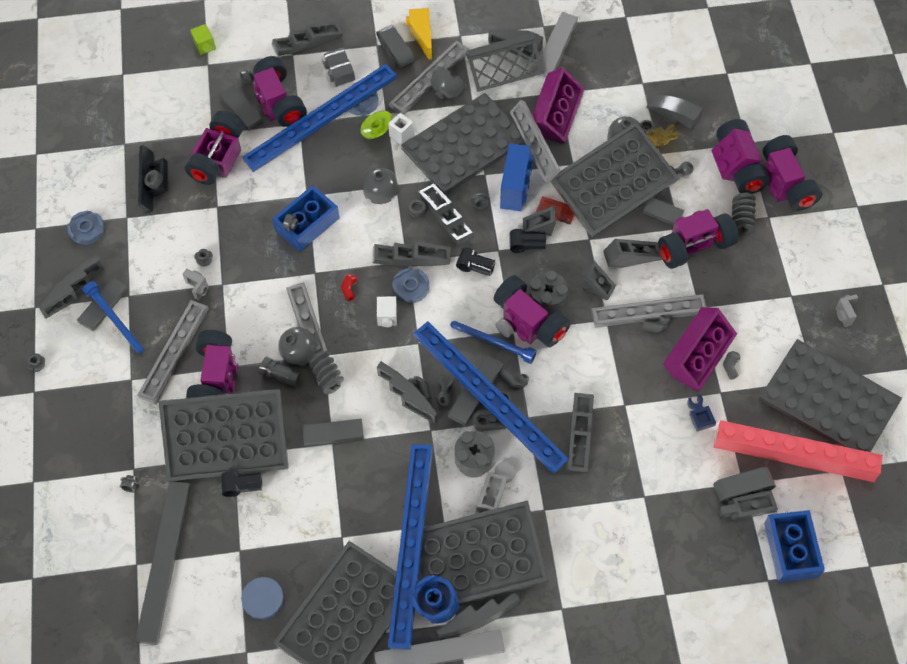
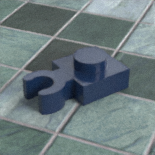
[687,395,716,431]

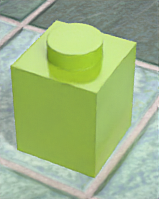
[190,24,216,55]

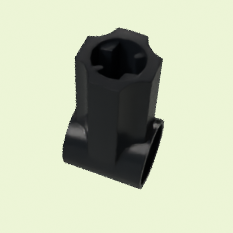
[509,229,546,253]
[456,247,496,276]
[221,471,262,497]

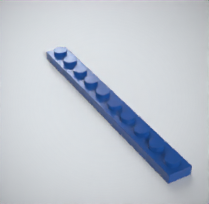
[242,64,397,172]
[413,321,568,474]
[388,444,433,650]

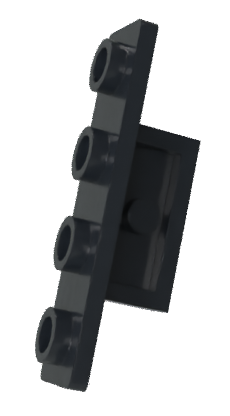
[138,145,168,212]

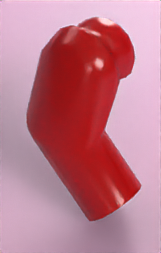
[341,274,357,301]

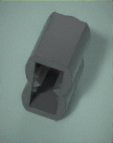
[322,48,355,86]

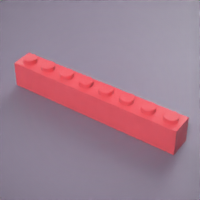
[713,420,883,482]

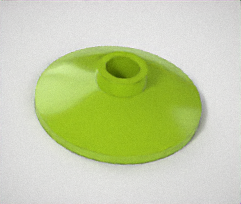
[360,111,393,139]

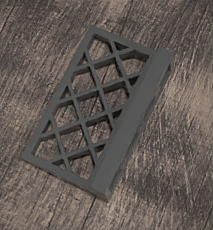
[465,32,544,92]

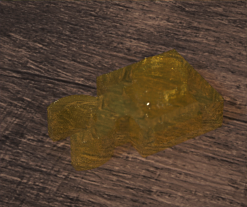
[646,125,679,148]

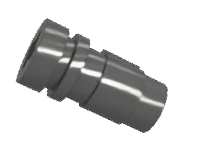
[258,356,301,387]

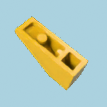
[406,8,432,59]

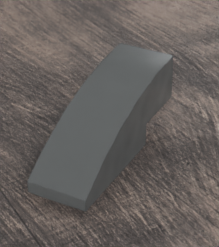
[646,94,703,129]

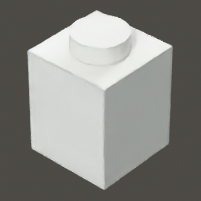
[388,113,414,144]
[377,296,397,327]

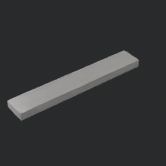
[389,41,470,115]
[510,100,561,183]
[286,282,327,386]
[591,294,706,328]
[137,300,209,404]
[374,629,505,664]

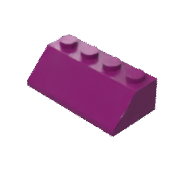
[532,67,585,143]
[663,307,737,391]

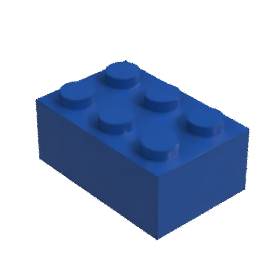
[500,143,534,212]
[272,185,340,252]
[764,510,825,583]

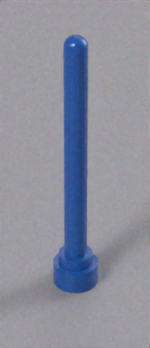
[82,281,144,354]
[450,321,537,364]

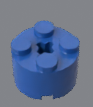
[412,575,459,624]

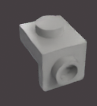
[183,268,209,300]
[835,294,858,327]

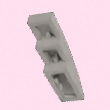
[535,12,578,77]
[475,472,508,514]

